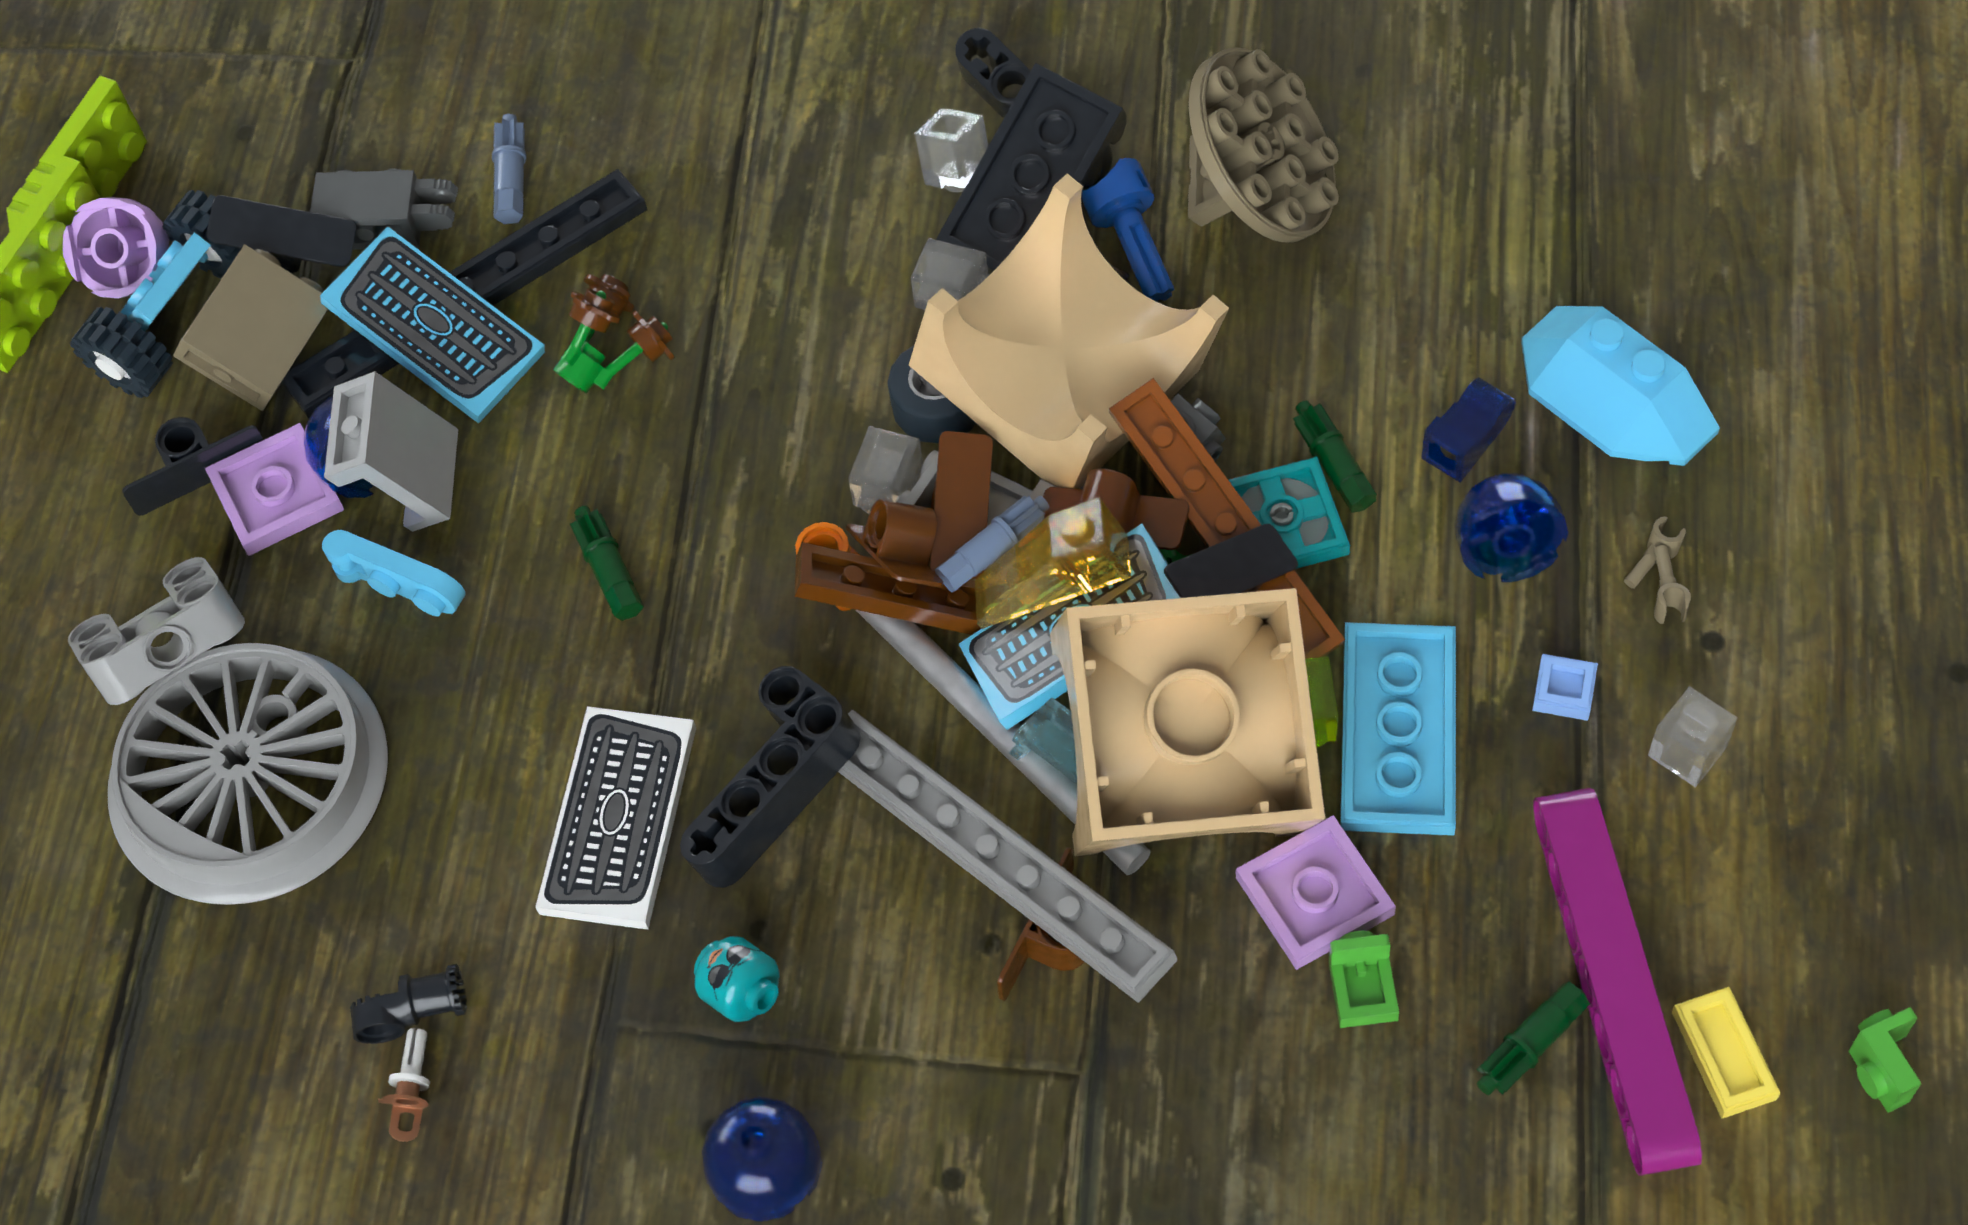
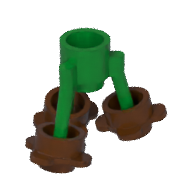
[553,274,675,394]

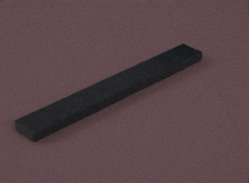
[282,169,647,420]

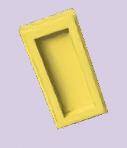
[1672,987,1780,1119]

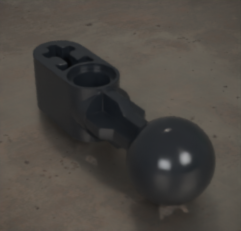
[955,28,1113,188]

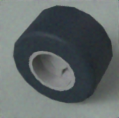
[888,346,976,443]

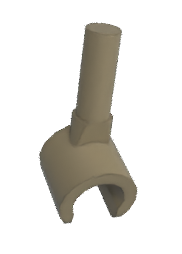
[1624,516,1686,589]
[1654,545,1691,624]

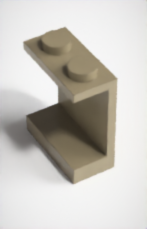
[173,244,328,411]

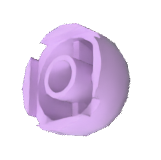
[63,197,169,298]

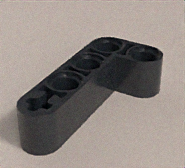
[680,666,861,888]

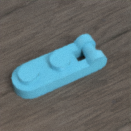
[322,530,466,616]

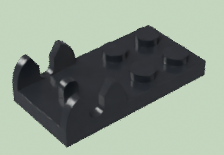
[936,63,1126,272]

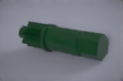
[1293,400,1377,513]
[570,506,644,621]
[1477,982,1590,1095]

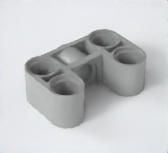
[68,557,245,705]

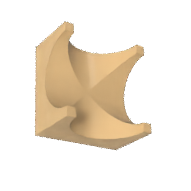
[909,173,1229,489]
[1050,588,1325,856]

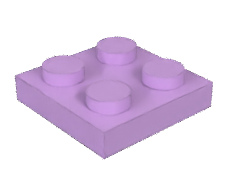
[205,423,344,556]
[1236,815,1396,970]

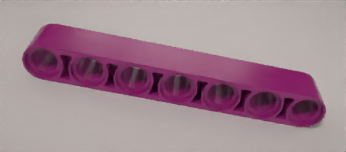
[1533,787,1702,1176]

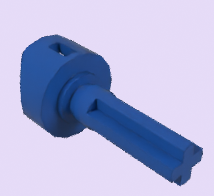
[1081,158,1175,302]

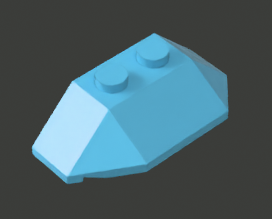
[1521,306,1720,466]

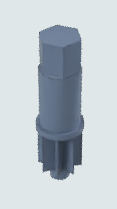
[492,114,526,224]
[934,496,1050,592]

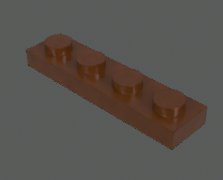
[795,542,1010,635]

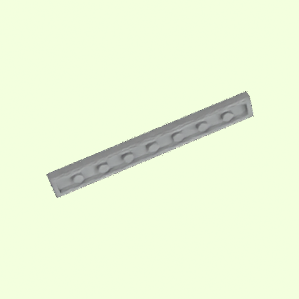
[838,710,1178,1003]

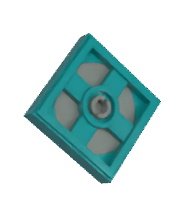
[1229,457,1350,569]

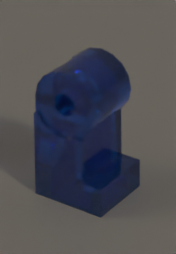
[1421,377,1516,483]

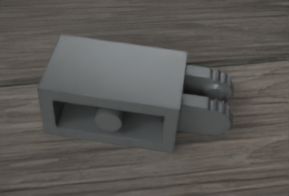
[310,169,458,250]

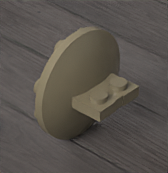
[1188,47,1339,243]

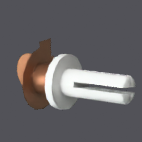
[378,1028,430,1142]

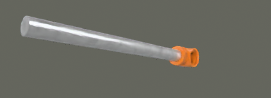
[795,522,1150,875]

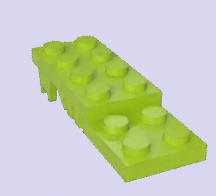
[0,76,147,373]

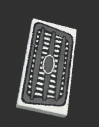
[536,706,696,930]

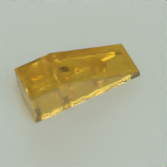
[975,497,1131,629]

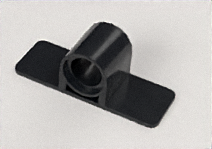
[207,195,356,273]
[122,417,263,516]
[1164,524,1298,598]

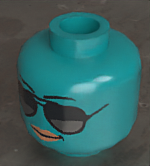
[694,936,780,1022]

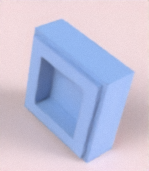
[1532,654,1598,721]

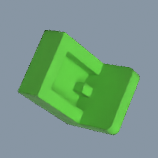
[1329,931,1399,1028]
[1849,1007,1922,1113]

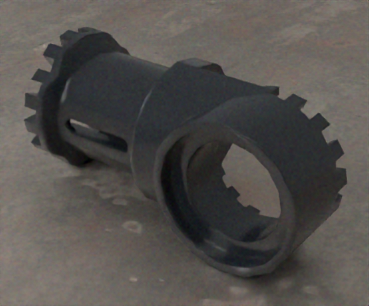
[350,964,467,1044]

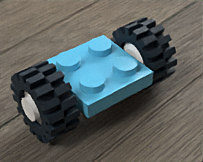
[70,190,241,398]

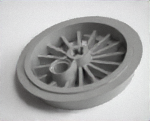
[108,643,388,905]

